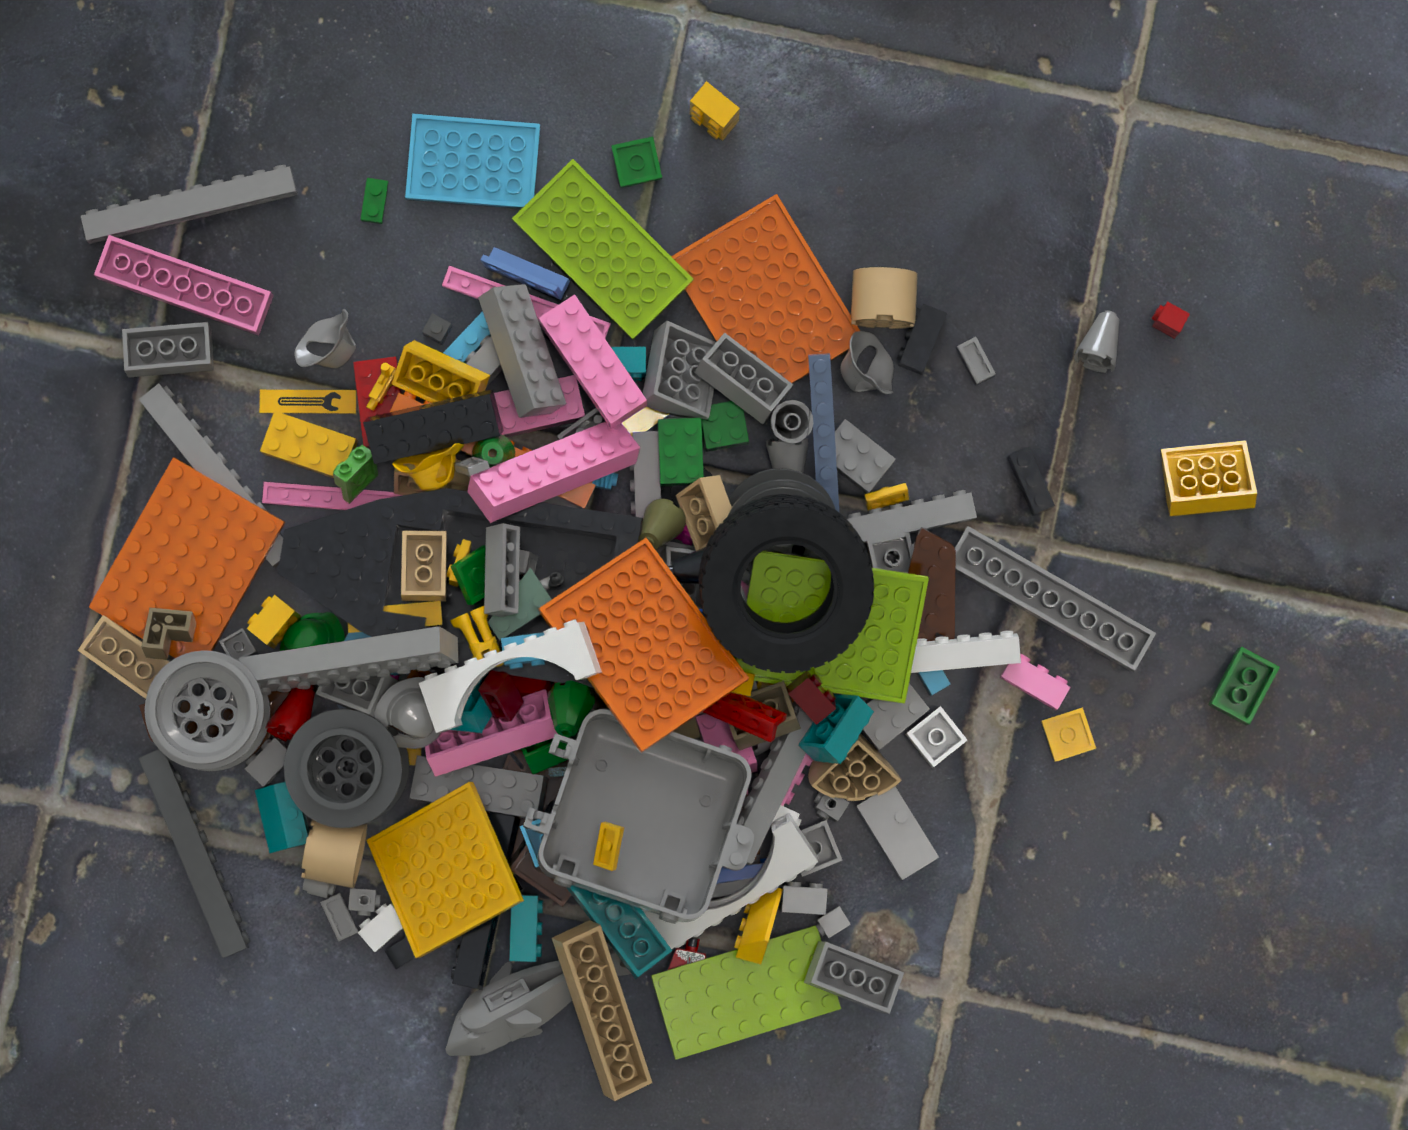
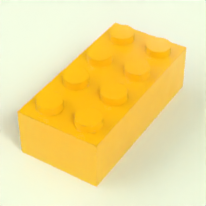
[392,340,490,403]
[260,411,358,478]

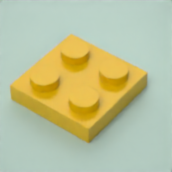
[1041,707,1096,762]

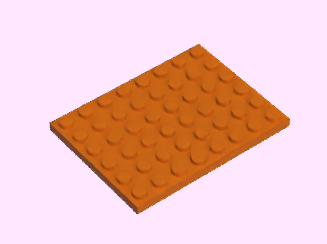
[671,194,860,384]
[89,457,286,658]
[538,538,749,753]

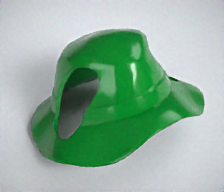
[280,612,345,651]

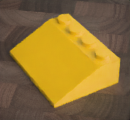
[1161,441,1257,516]

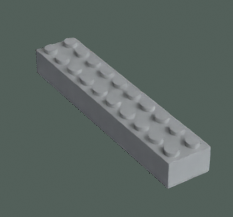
[955,526,1156,672]
[239,626,458,695]

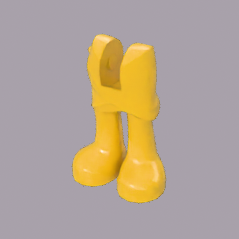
[450,606,504,667]

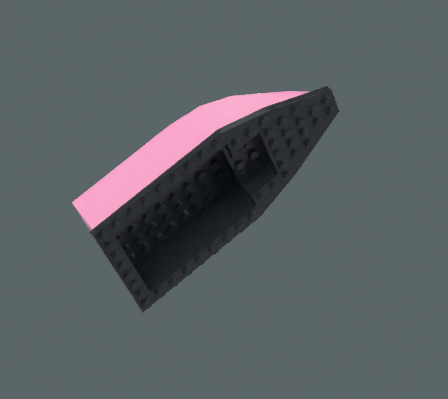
[278,488,642,688]

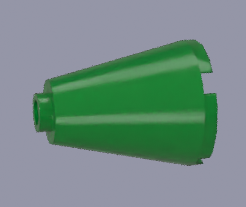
[472,434,516,467]

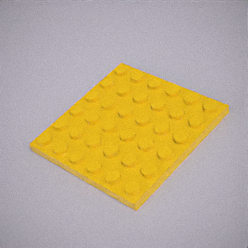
[366,782,524,958]

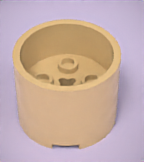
[851,267,917,329]
[301,820,367,888]

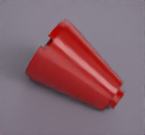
[265,686,315,742]

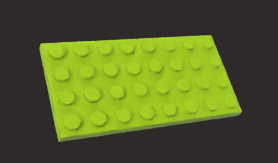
[512,159,694,340]
[650,925,841,1060]

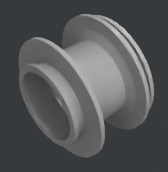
[145,650,270,771]

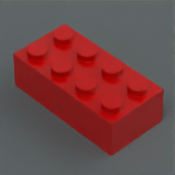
[353,356,402,449]

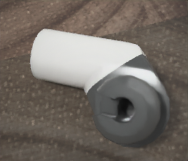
[540,572,564,590]

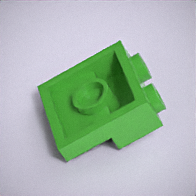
[333,444,378,504]

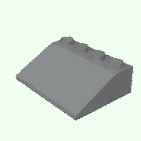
[643,321,716,420]

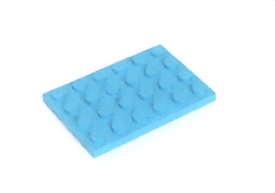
[405,114,540,209]

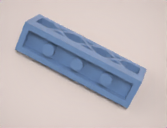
[481,247,570,300]

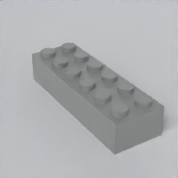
[478,284,567,418]
[410,755,548,820]

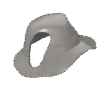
[294,309,356,369]
[840,331,894,394]
[374,677,441,749]

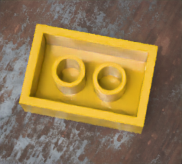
[690,81,740,141]
[247,595,301,649]

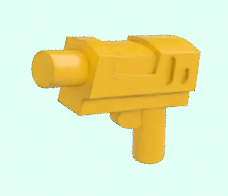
[366,363,396,411]

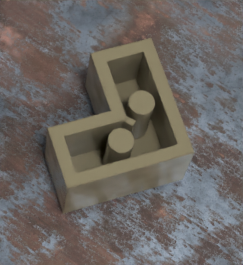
[141,608,196,660]

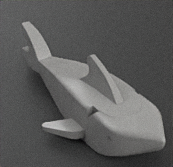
[445,943,631,1056]

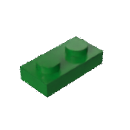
[361,178,389,224]

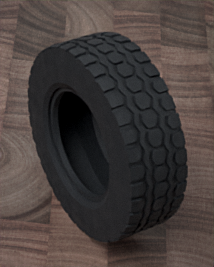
[699,494,874,673]

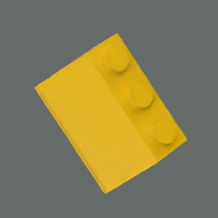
[734,888,783,965]

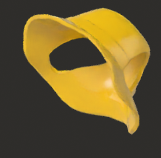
[392,443,464,491]

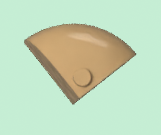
[808,733,902,801]

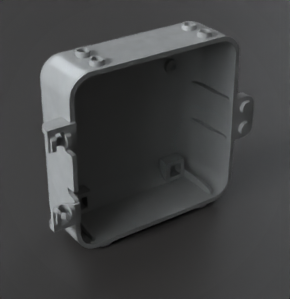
[523,709,754,924]

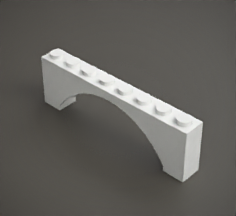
[419,619,602,733]
[642,813,818,949]

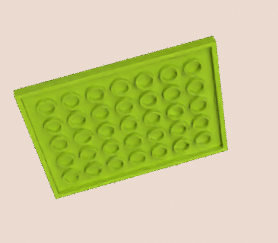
[736,551,929,704]

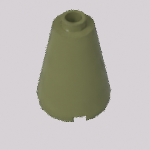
[638,498,686,550]

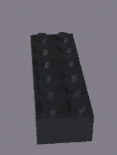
[363,389,504,464]

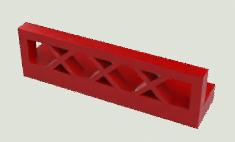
[703,692,787,742]

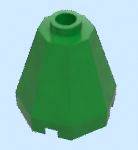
[547,680,596,737]

